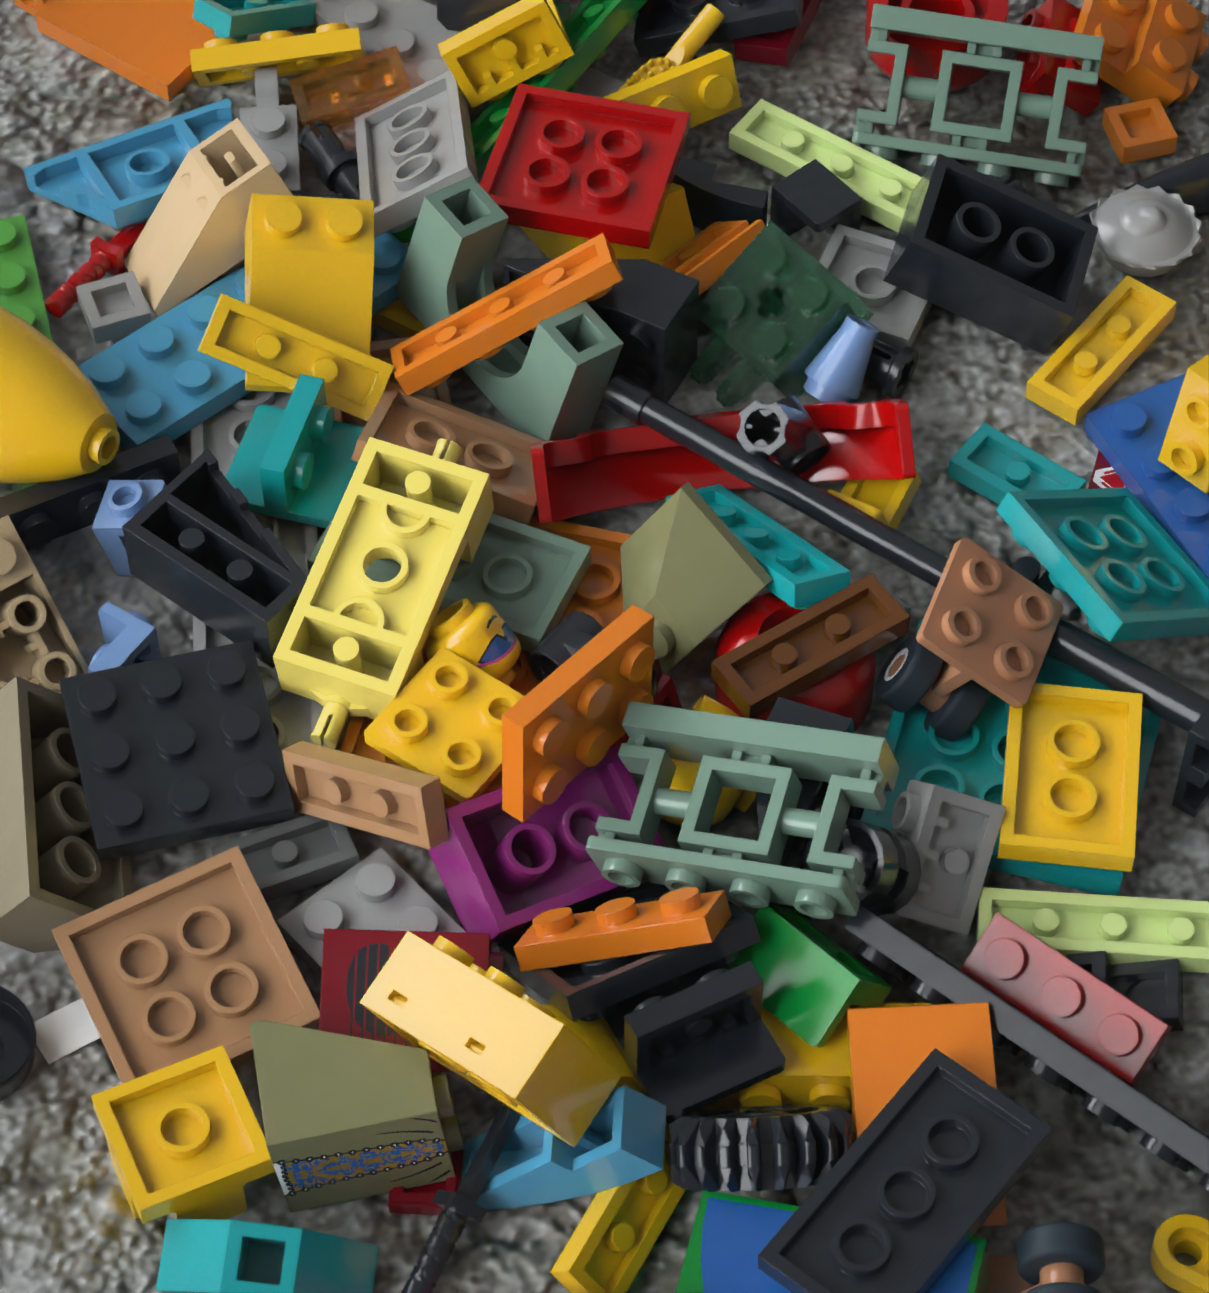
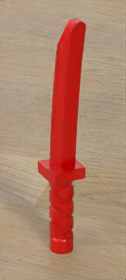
[44,220,148,318]

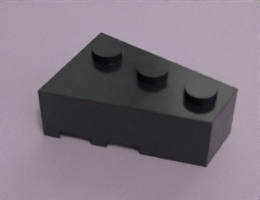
[122,449,307,668]

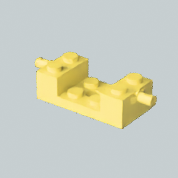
[273,437,494,749]

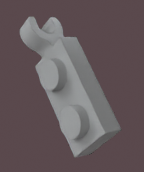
[239,67,301,195]

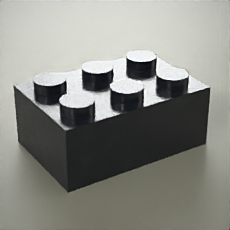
[883,153,1098,355]

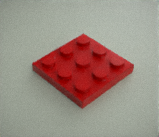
[479,83,690,249]

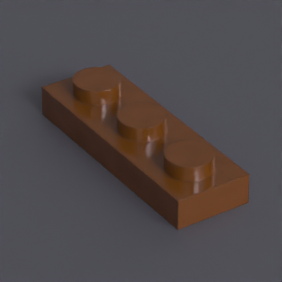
[711,573,910,719]

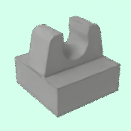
[76,271,152,346]

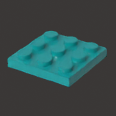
[996,488,1209,642]

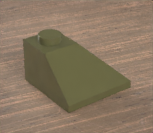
[620,482,773,673]

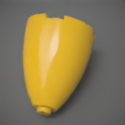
[0,306,120,484]

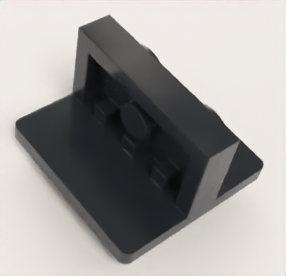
[601,961,786,1123]

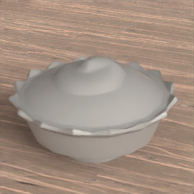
[1089,184,1203,277]

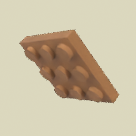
[51,845,320,1084]

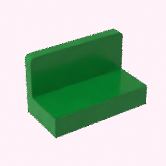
[728,904,893,1048]

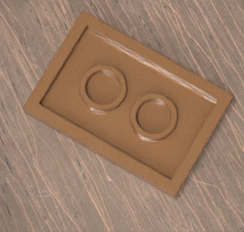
[351,382,544,525]

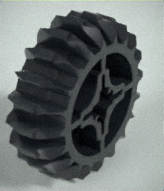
[665,1104,857,1192]

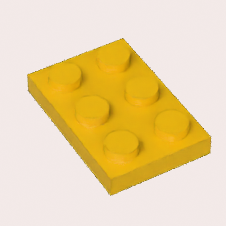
[997,683,1143,872]

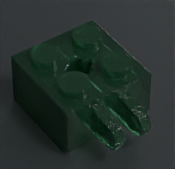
[690,220,874,407]

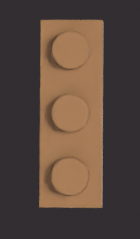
[282,740,449,850]

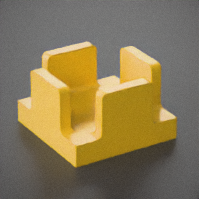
[91,1045,276,1224]

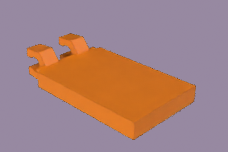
[14,0,218,102]

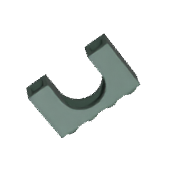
[395,176,624,441]

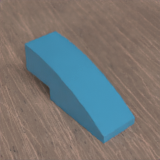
[461,1085,666,1210]

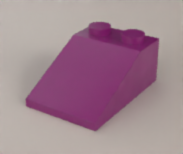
[428,746,664,948]

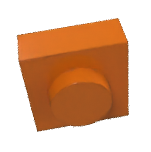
[1102,97,1178,164]

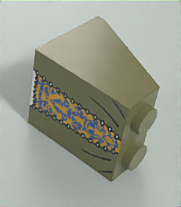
[250,1020,464,1212]

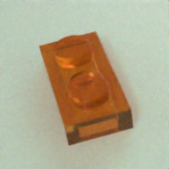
[289,45,411,133]

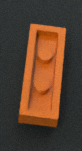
[513,887,732,972]

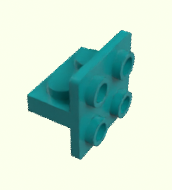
[226,374,364,528]

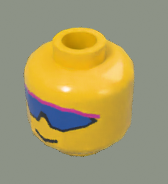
[425,598,521,686]

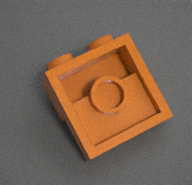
[1074,0,1209,109]

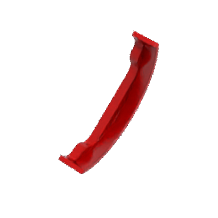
[530,399,916,524]

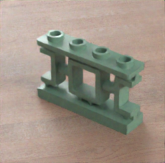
[852,3,1105,188]
[585,701,900,919]

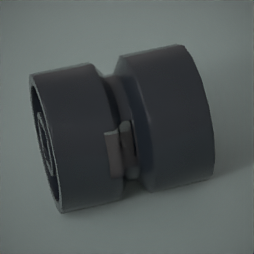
[802,817,922,915]

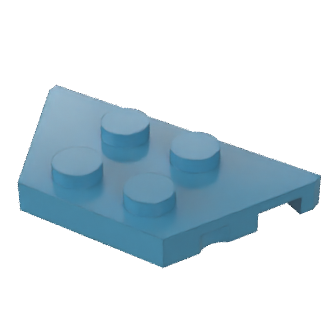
[23,98,235,229]

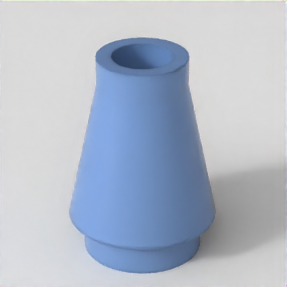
[803,314,880,403]

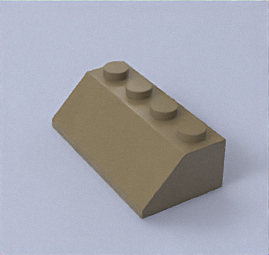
[0,676,133,953]

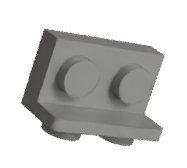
[891,779,1006,936]

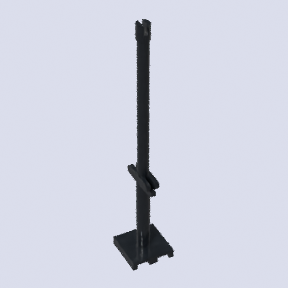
[603,374,1209,818]

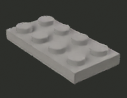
[354,70,479,238]

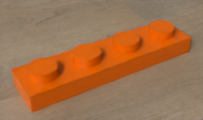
[390,233,624,396]

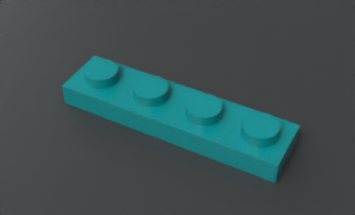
[666,484,850,610]

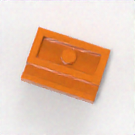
[658,219,772,295]

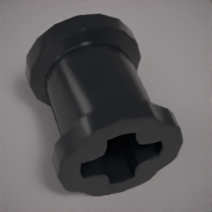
[864,338,918,399]

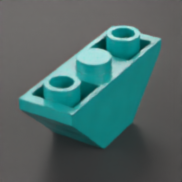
[156,1219,380,1293]

